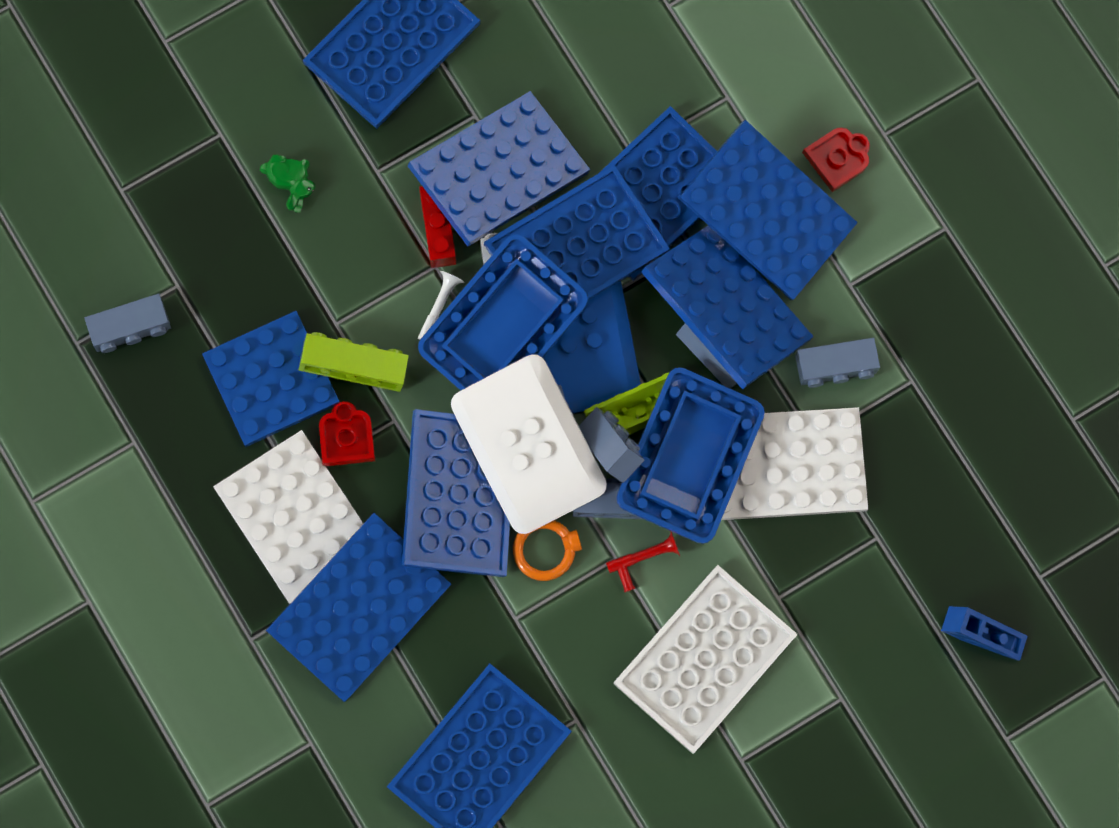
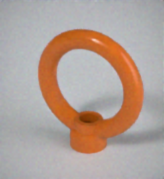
[513,520,582,581]

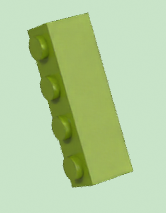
[298,332,409,392]

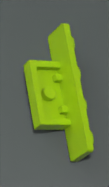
[584,373,669,434]

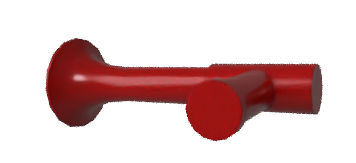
[606,531,680,593]

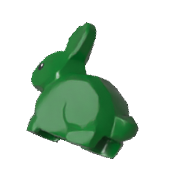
[259,155,315,213]

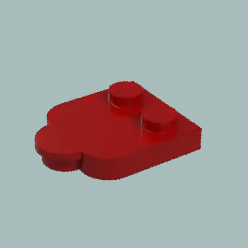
[802,128,870,192]
[319,401,375,466]

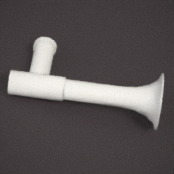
[418,271,465,340]

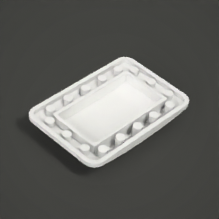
[451,355,607,534]

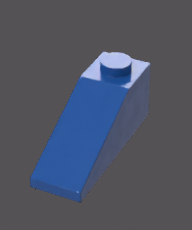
[941,606,1028,661]

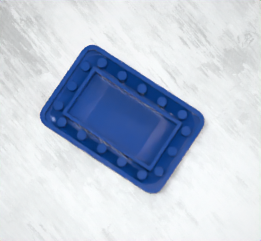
[418,234,588,390]
[543,281,641,414]
[616,368,765,544]

